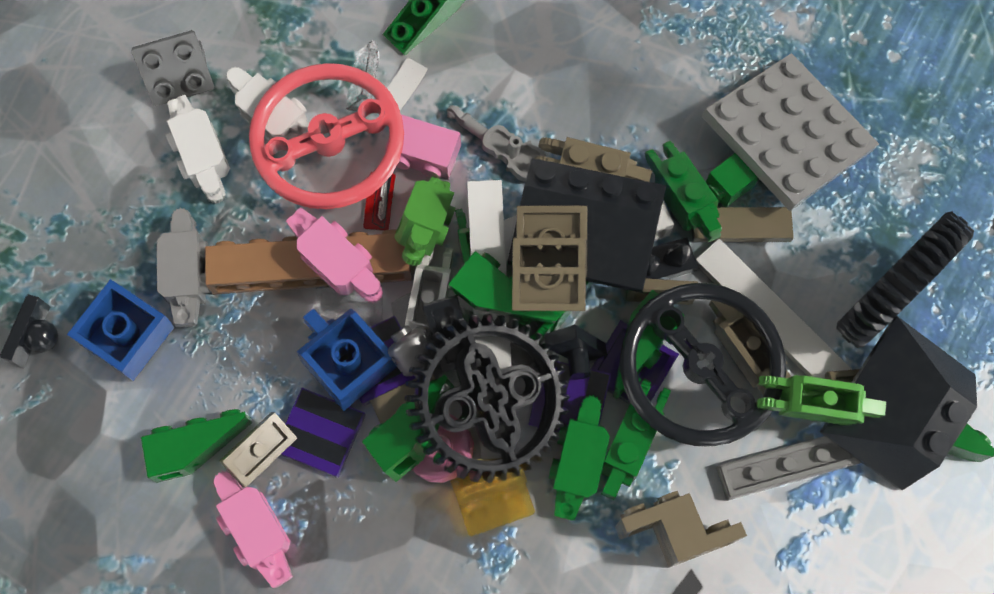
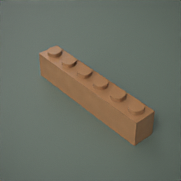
[205,229,412,295]

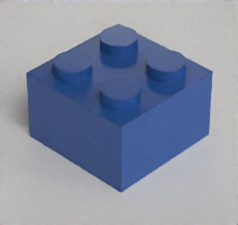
[67,279,175,381]

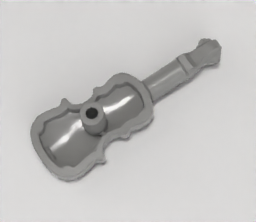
[447,105,546,182]

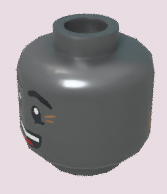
[388,325,439,378]

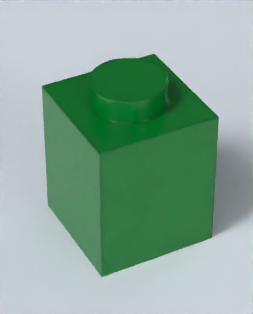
[706,153,759,207]

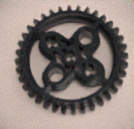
[836,211,974,348]
[404,314,570,483]

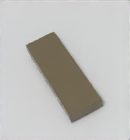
[692,207,794,242]

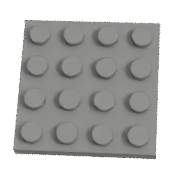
[701,53,879,211]

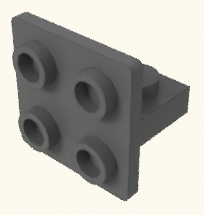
[131,30,214,106]

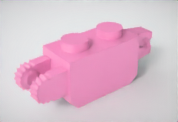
[286,207,383,304]
[213,471,293,588]

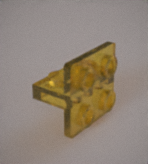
[450,458,535,537]

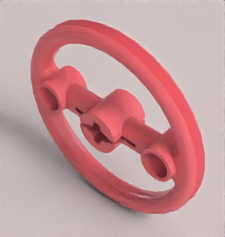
[249,63,404,209]

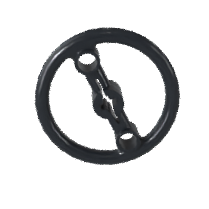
[620,283,786,446]

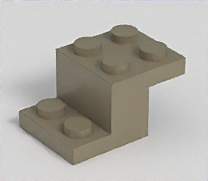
[512,206,588,311]
[615,491,747,568]

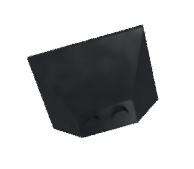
[820,316,977,490]

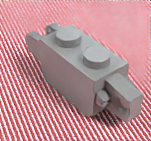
[157,207,210,328]

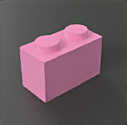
[385,115,461,180]

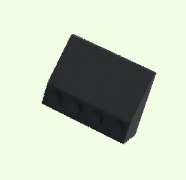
[508,158,666,293]

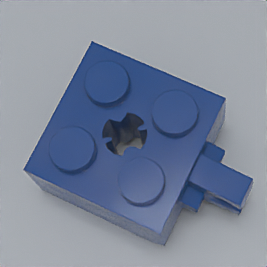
[297,308,397,411]

